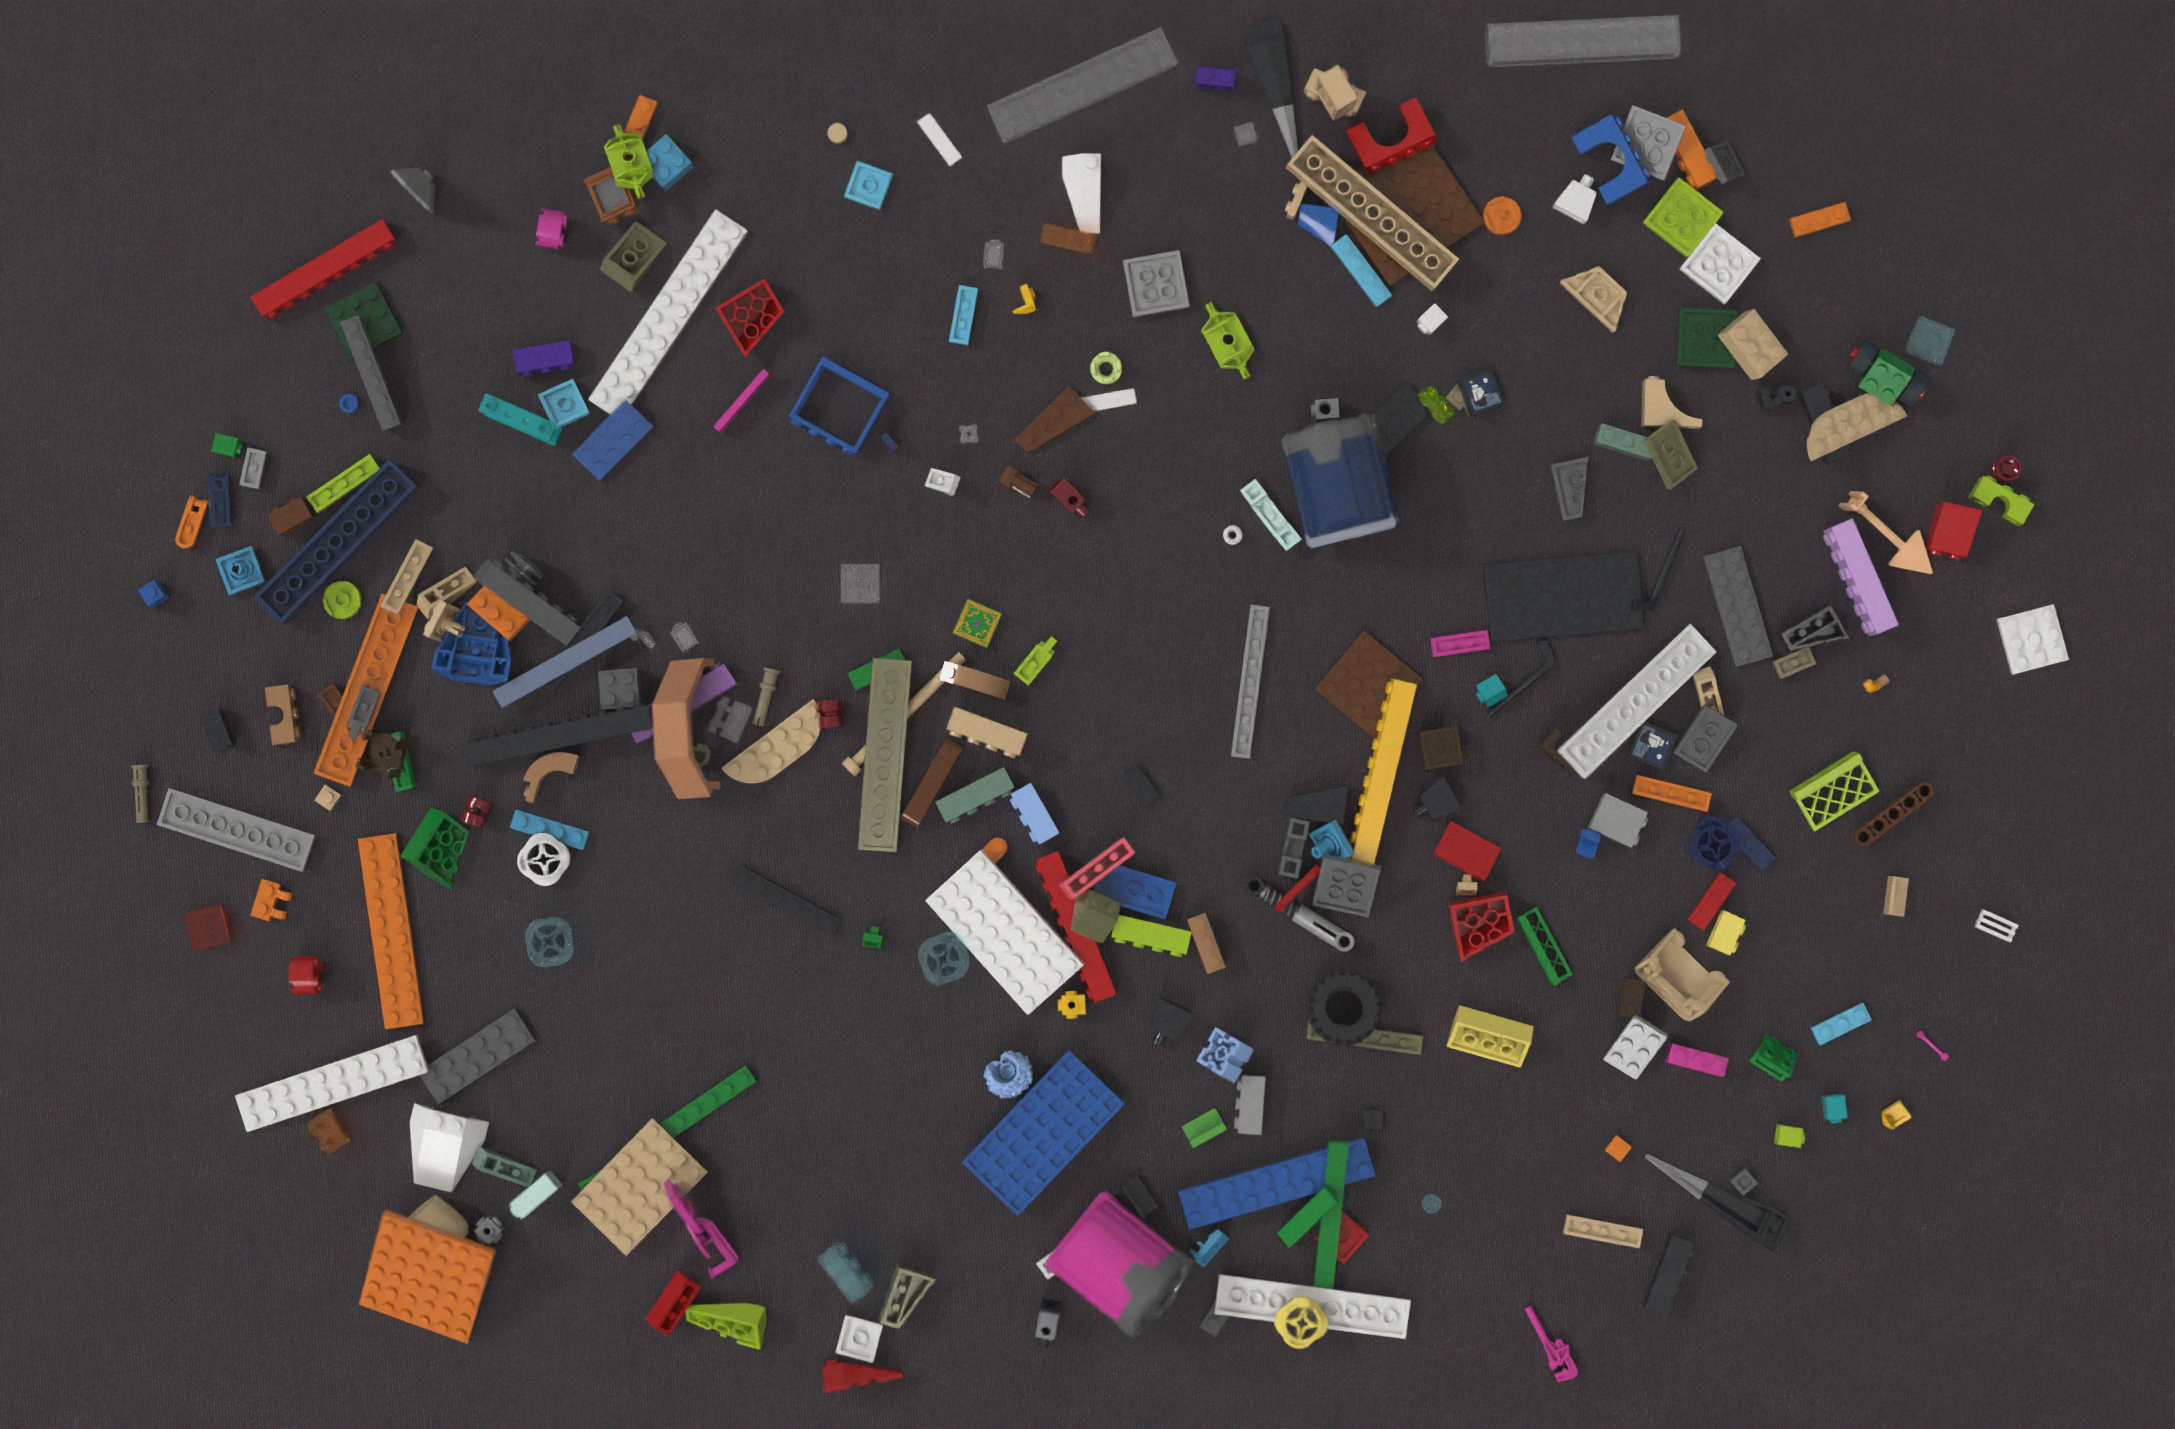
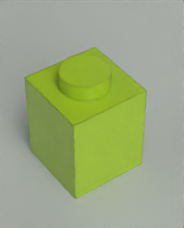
[1774,1124,1805,1148]

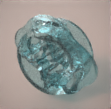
[525,917,574,967]
[918,932,970,985]

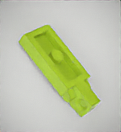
[1014,636,1057,686]

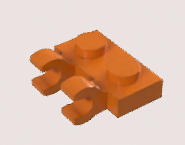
[250,879,293,921]

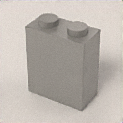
[1587,793,1648,848]

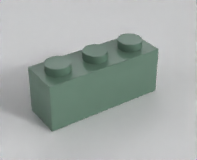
[1593,423,1652,461]

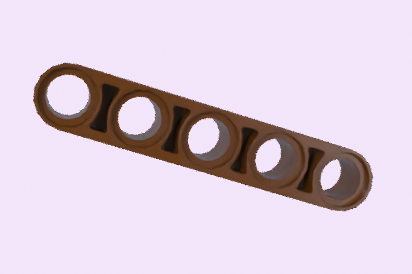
[900,738,964,828]
[1852,782,1934,846]

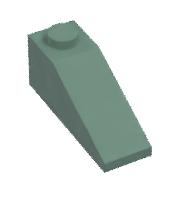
[472,1146,537,1187]

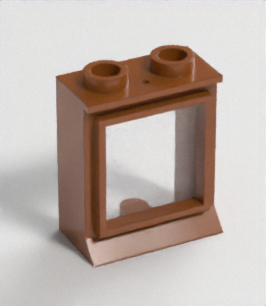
[583,167,641,225]

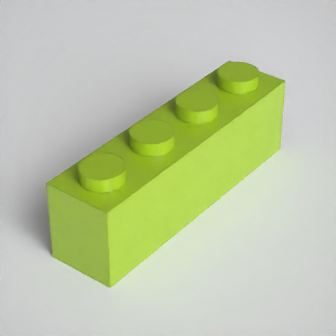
[1111,915,1192,957]

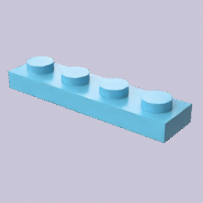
[1330,234,1392,307]

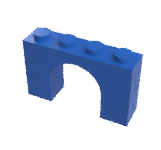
[1572,114,1651,205]

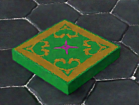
[952,598,1002,649]

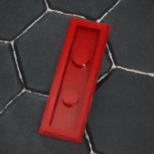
[1274,865,1320,913]

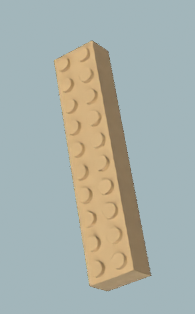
[1285,135,1459,291]

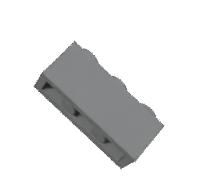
[1234,1074,1265,1135]

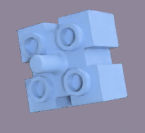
[1196,1027,1254,1083]

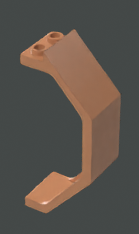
[653,658,720,799]

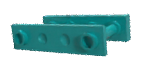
[478,394,563,446]

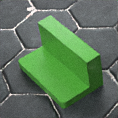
[1182,1108,1227,1148]

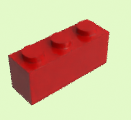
[646,1270,701,1336]

